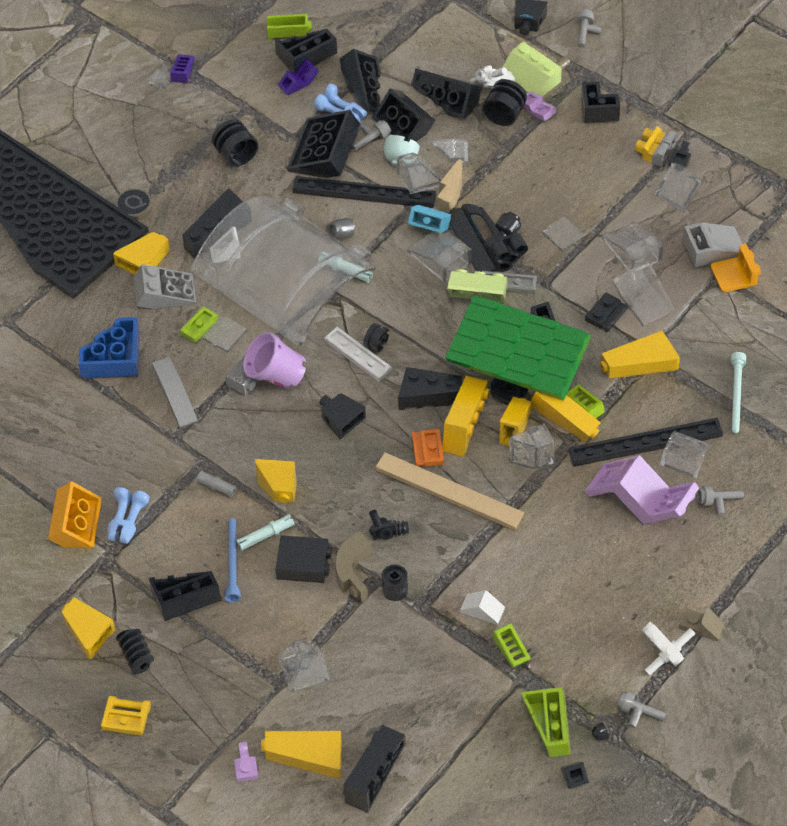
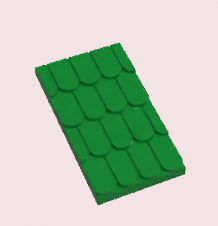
[445,295,591,401]

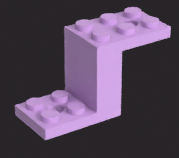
[584,455,699,524]

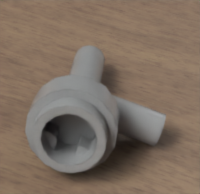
[577,9,601,47]
[352,120,391,151]
[697,486,744,515]
[617,691,666,728]

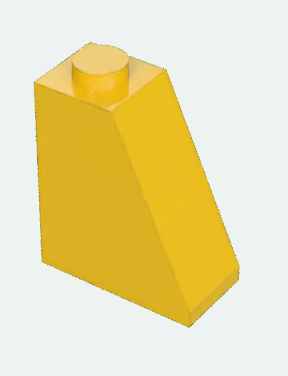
[113,232,170,275]
[499,397,532,449]
[62,597,115,660]

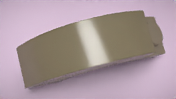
[336,531,372,603]

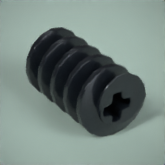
[116,629,154,674]

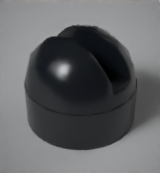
[592,722,610,741]

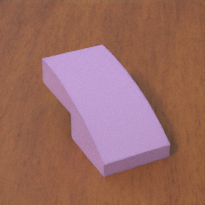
[523,91,557,121]

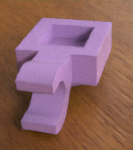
[234,742,258,782]

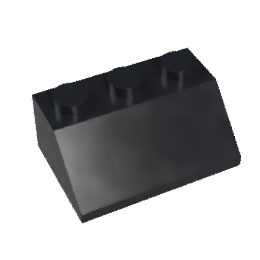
[372,88,435,142]

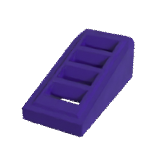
[170,54,195,83]

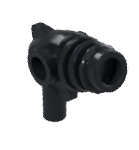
[369,510,409,540]

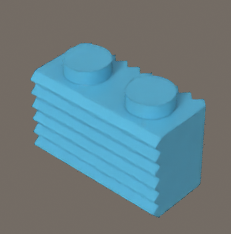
[408,205,451,233]

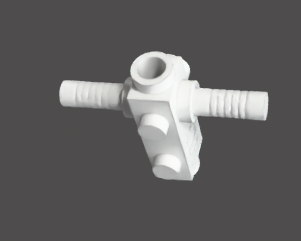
[470,65,515,88]
[642,622,695,675]

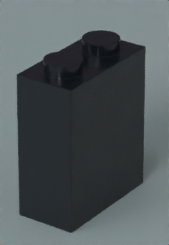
[275,535,332,583]

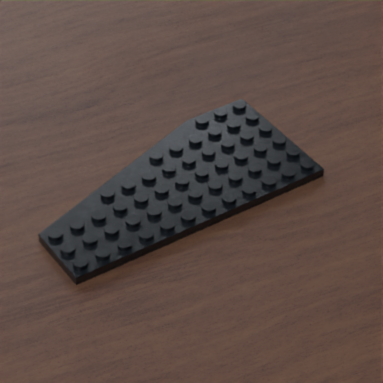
[0,130,149,299]

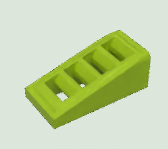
[566,384,605,418]
[491,623,531,668]

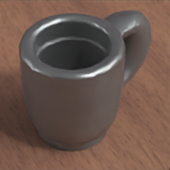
[326,218,355,239]

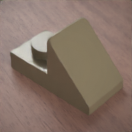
[679,607,725,642]

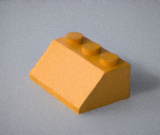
[48,481,102,549]

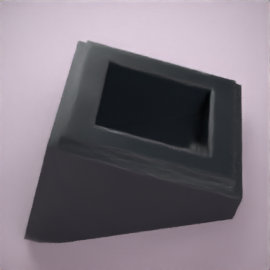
[561,761,589,789]

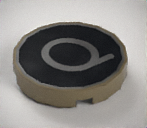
[116,188,152,219]

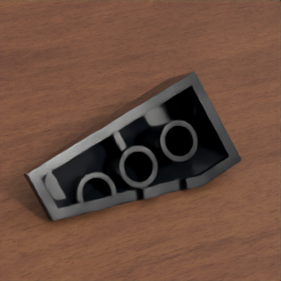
[339,49,381,113]
[411,68,483,119]

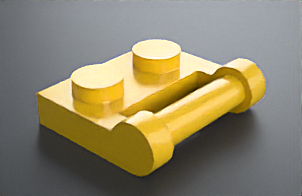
[101,696,151,736]

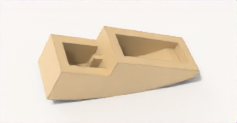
[437,159,462,213]

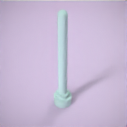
[731,352,746,433]

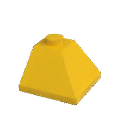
[255,459,297,503]

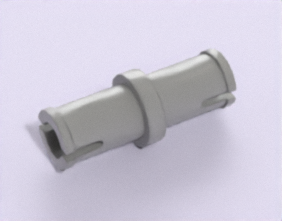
[196,471,237,497]

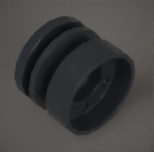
[482,79,527,126]
[212,119,259,167]

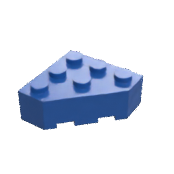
[79,317,140,378]

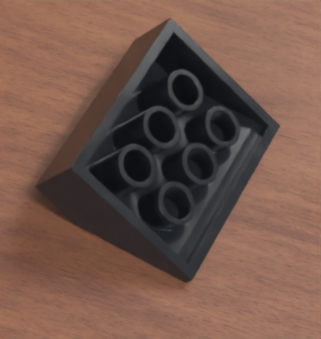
[287,110,360,178]

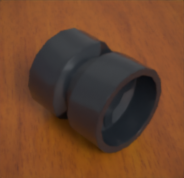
[381,564,408,601]

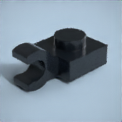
[668,141,691,171]

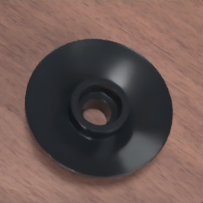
[491,377,529,402]

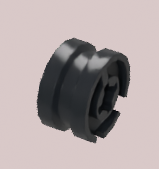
[363,323,389,353]

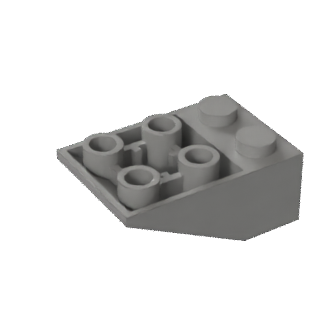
[683,222,742,268]
[134,264,196,309]

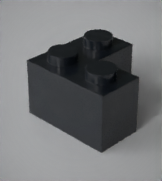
[581,81,620,123]

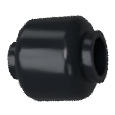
[495,212,521,236]

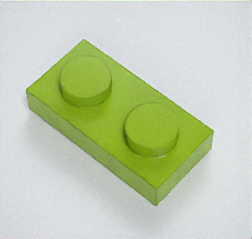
[180,306,218,343]

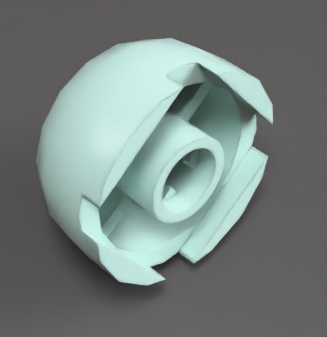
[384,135,420,168]

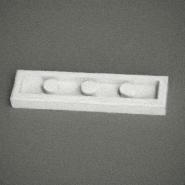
[324,327,392,382]

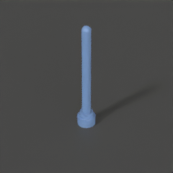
[224,518,241,603]

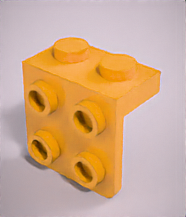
[710,244,761,293]

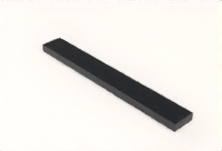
[292,176,436,209]
[568,418,723,467]

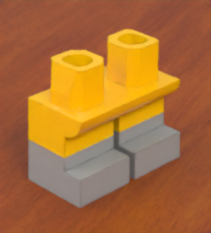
[635,126,677,167]

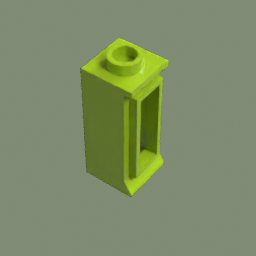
[267,14,312,40]

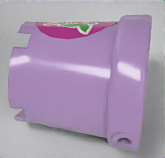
[243,332,306,390]

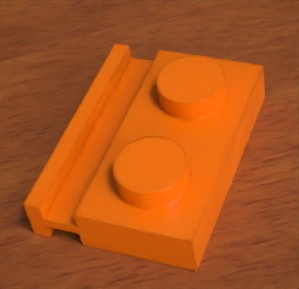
[412,429,444,467]

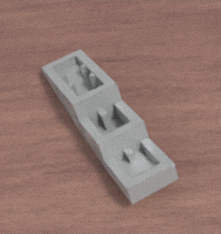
[152,357,198,429]

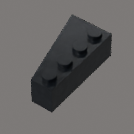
[182,188,252,259]
[343,725,406,813]

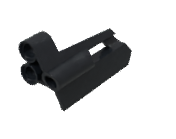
[448,204,528,272]

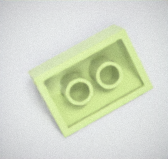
[502,41,562,97]
[447,269,507,303]

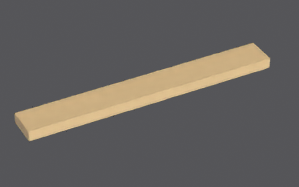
[376,453,524,530]

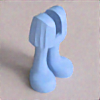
[314,83,367,123]
[107,487,150,544]

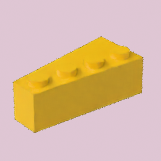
[442,375,490,457]

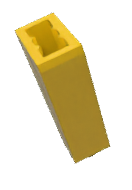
[599,331,680,378]
[531,392,601,443]
[261,731,342,778]

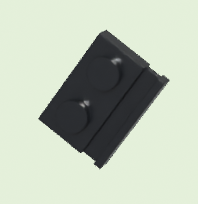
[585,292,628,333]

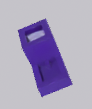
[278,60,319,95]

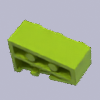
[521,687,571,757]

